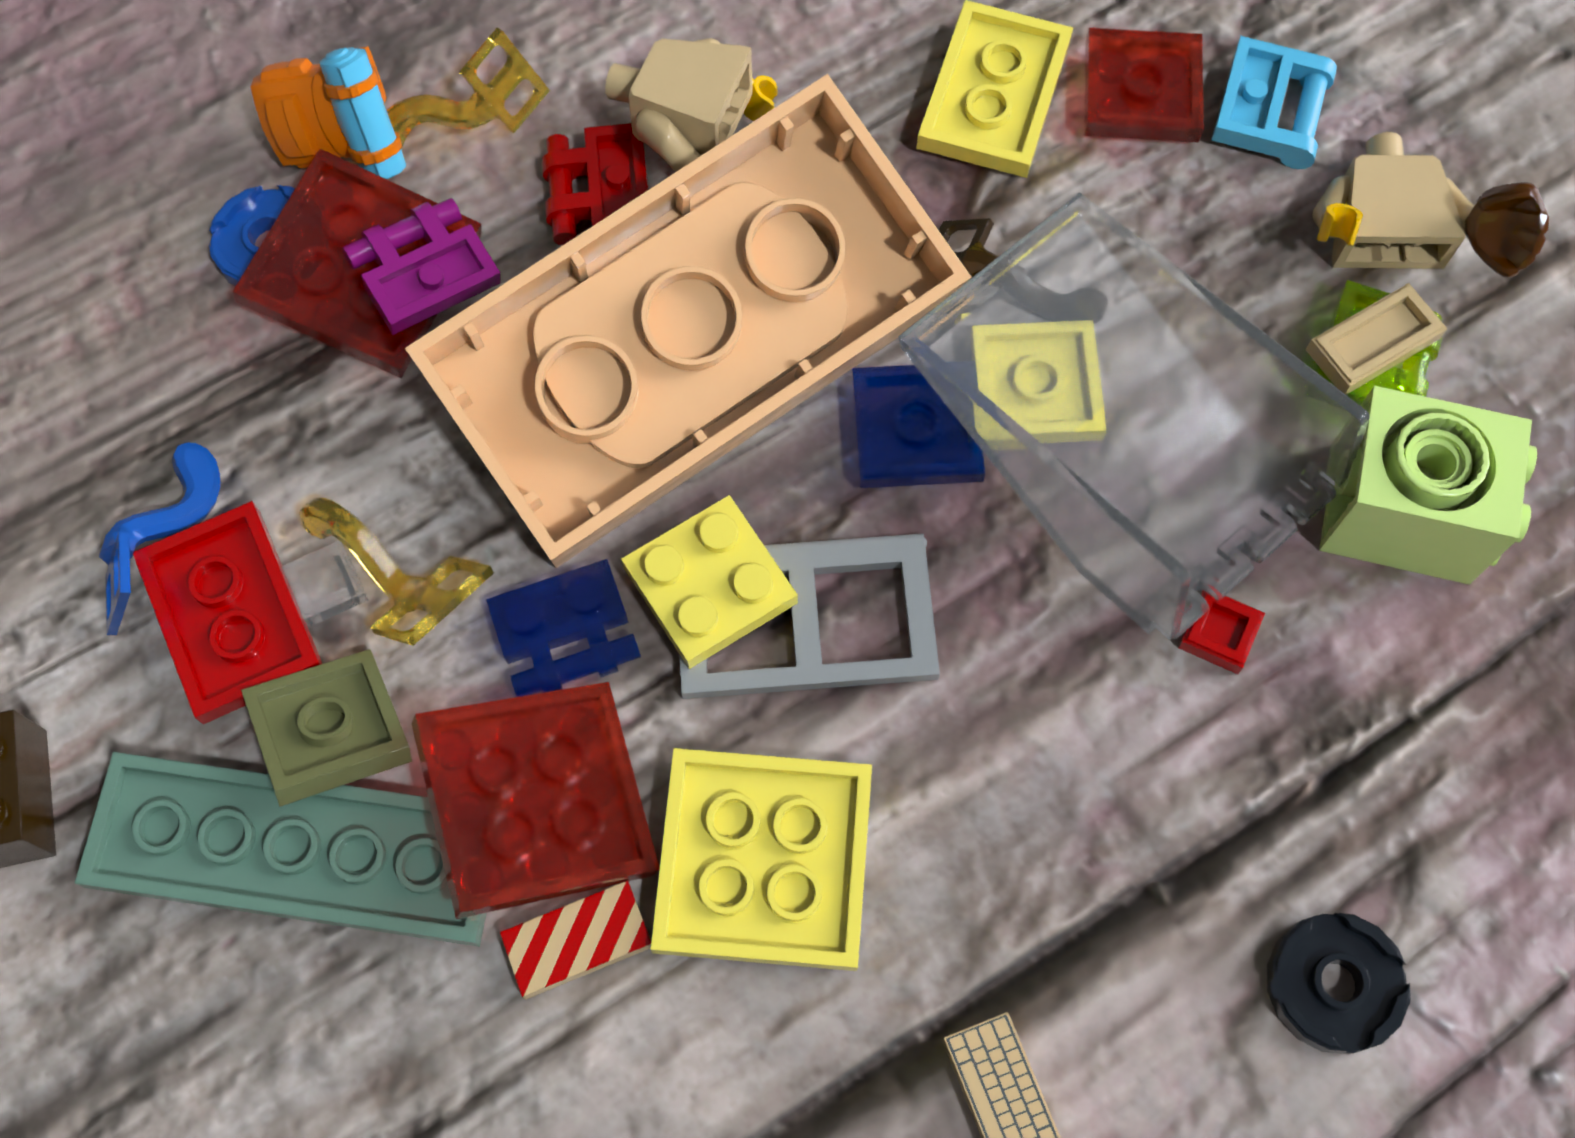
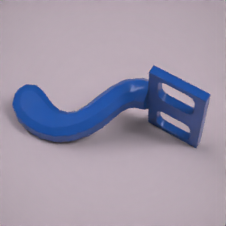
[99,442,221,635]

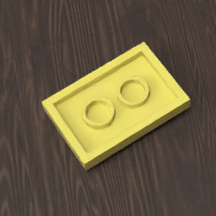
[916,0,1073,178]

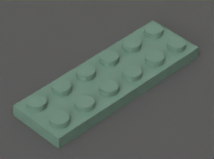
[75,752,507,947]

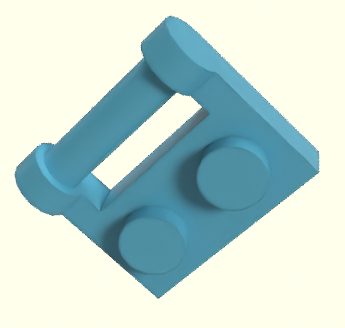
[1211,36,1337,169]

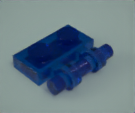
[486,559,641,700]

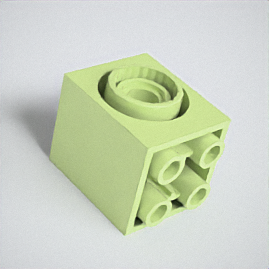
[1319,386,1537,585]

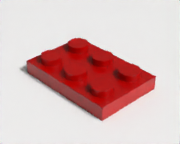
[133,501,323,725]

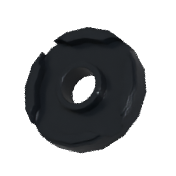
[1267,913,1411,1055]

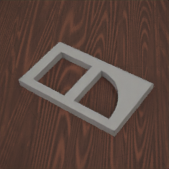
[679,533,940,699]

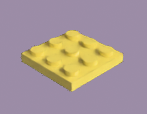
[651,748,872,971]

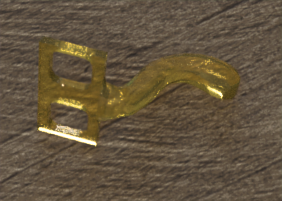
[387,27,550,149]
[299,497,494,646]

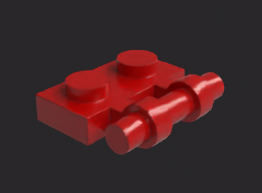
[542,123,649,245]

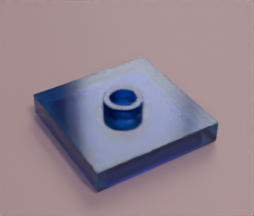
[852,362,985,489]

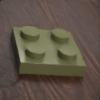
[241,649,412,807]

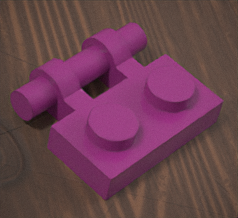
[342,198,501,335]

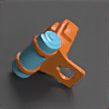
[250,46,406,181]

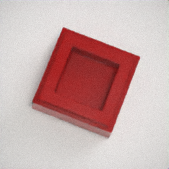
[1178,587,1265,675]

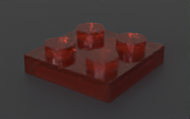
[1084,28,1204,142]

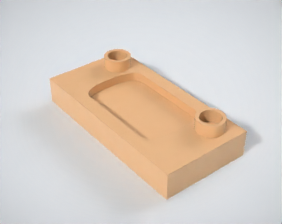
[405,74,971,568]

